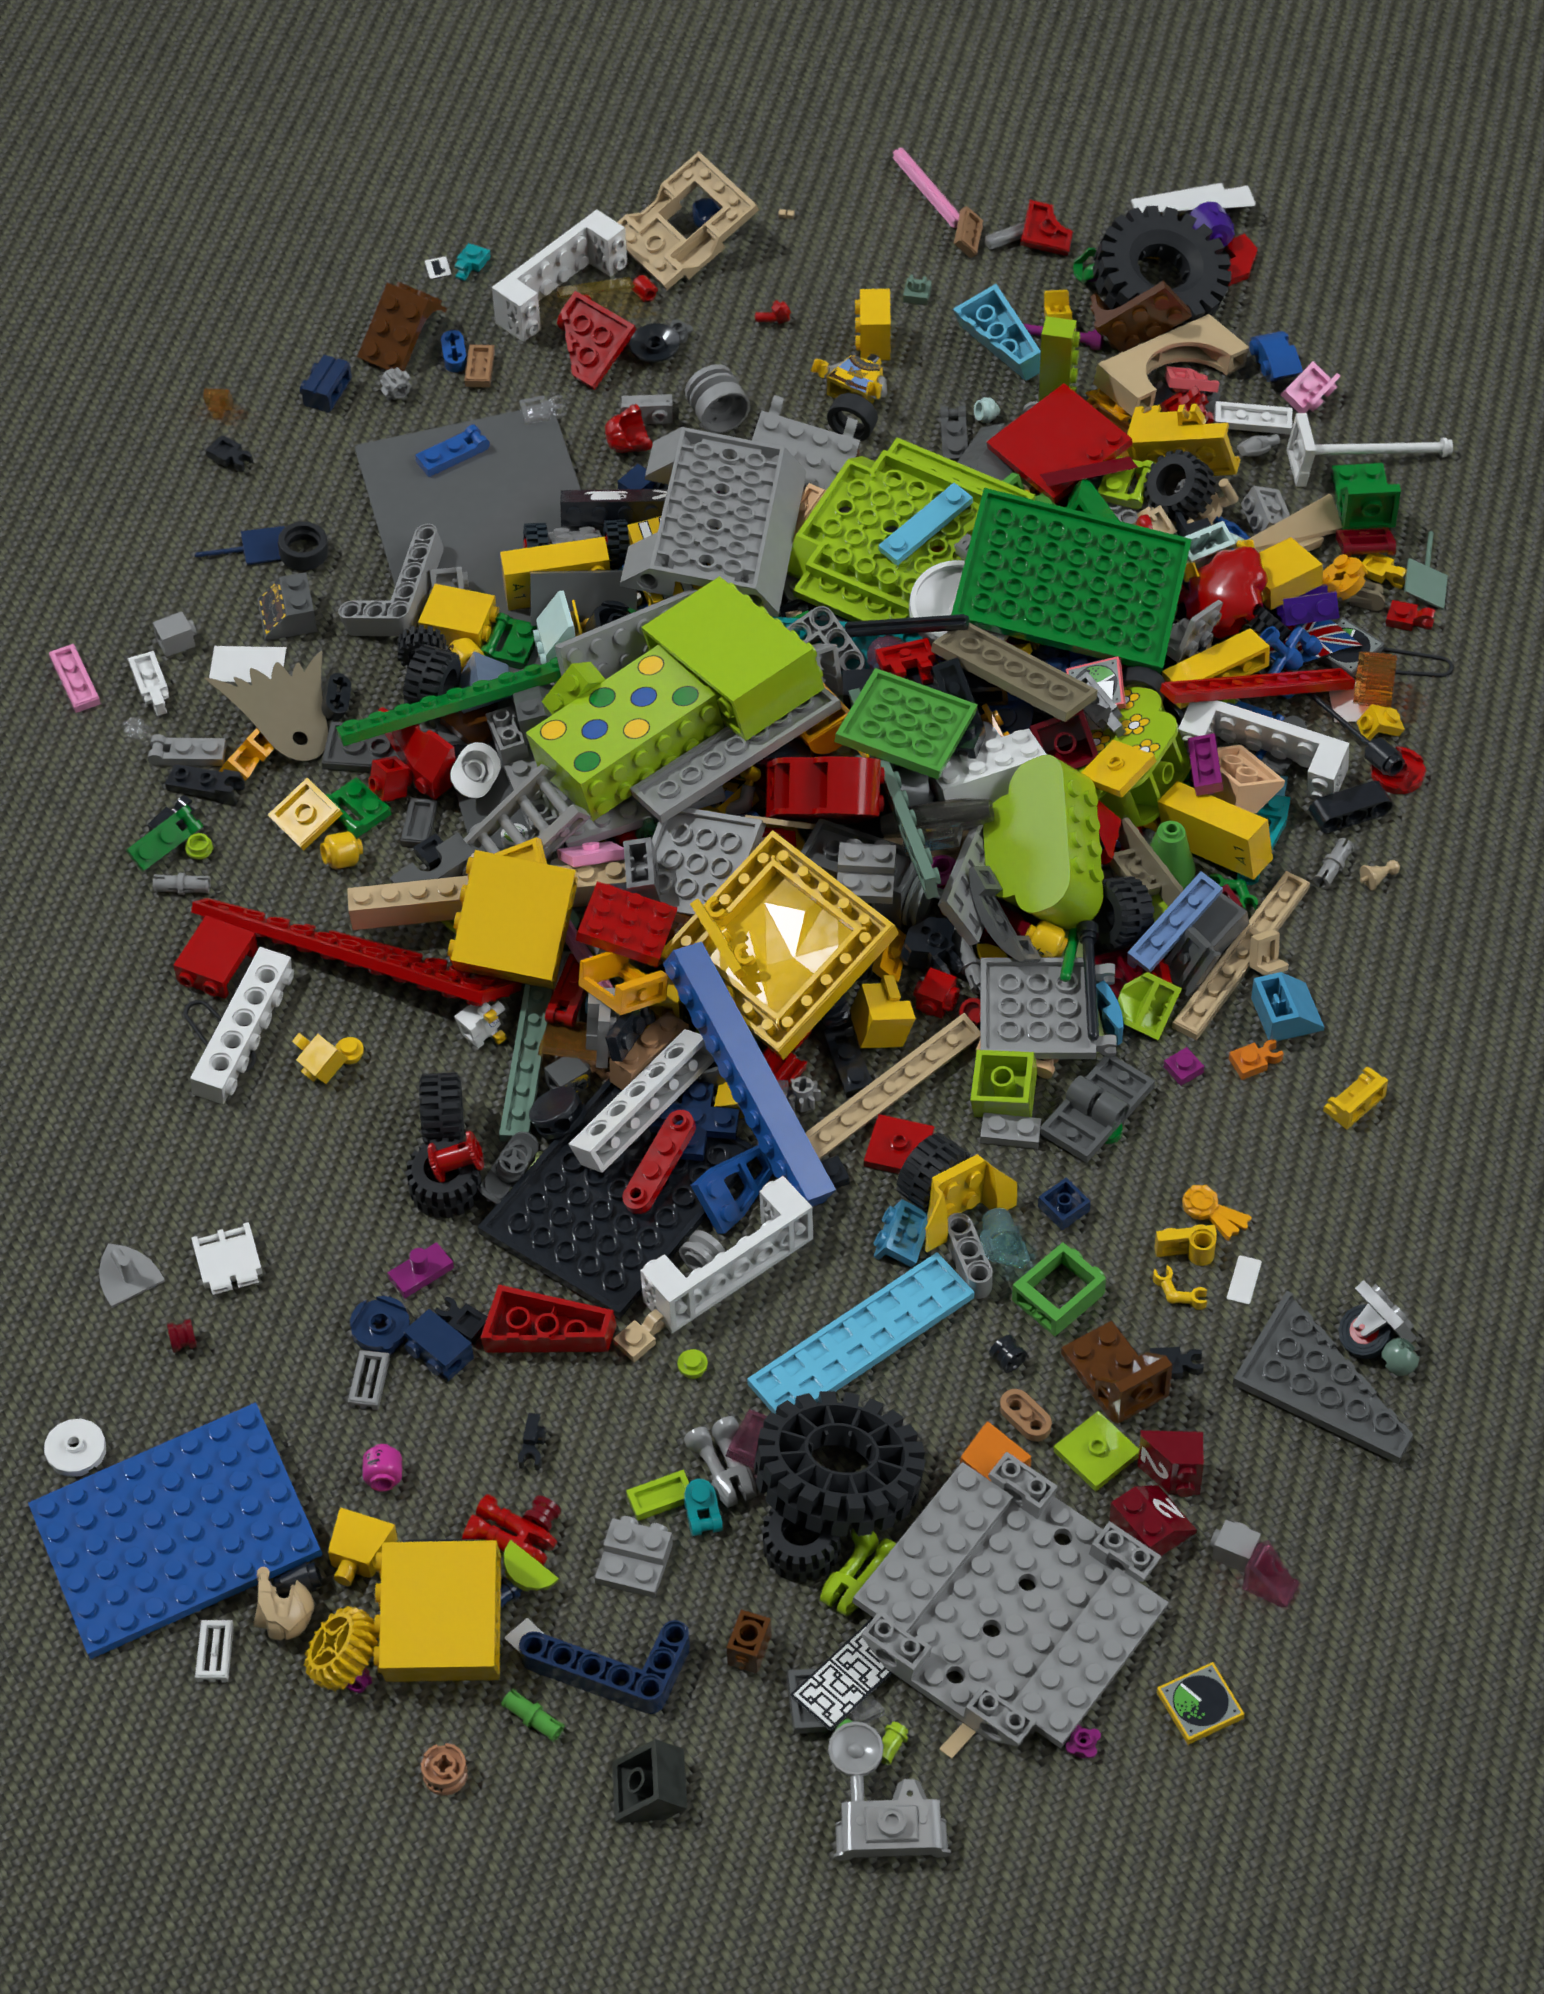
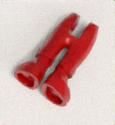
[462,1494,558,1566]

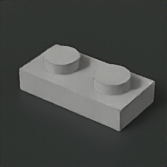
[980,1113,1041,1149]

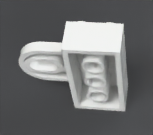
[929,721,1047,817]

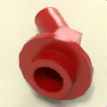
[755,300,791,324]

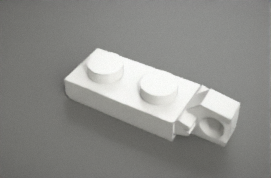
[128,651,169,716]

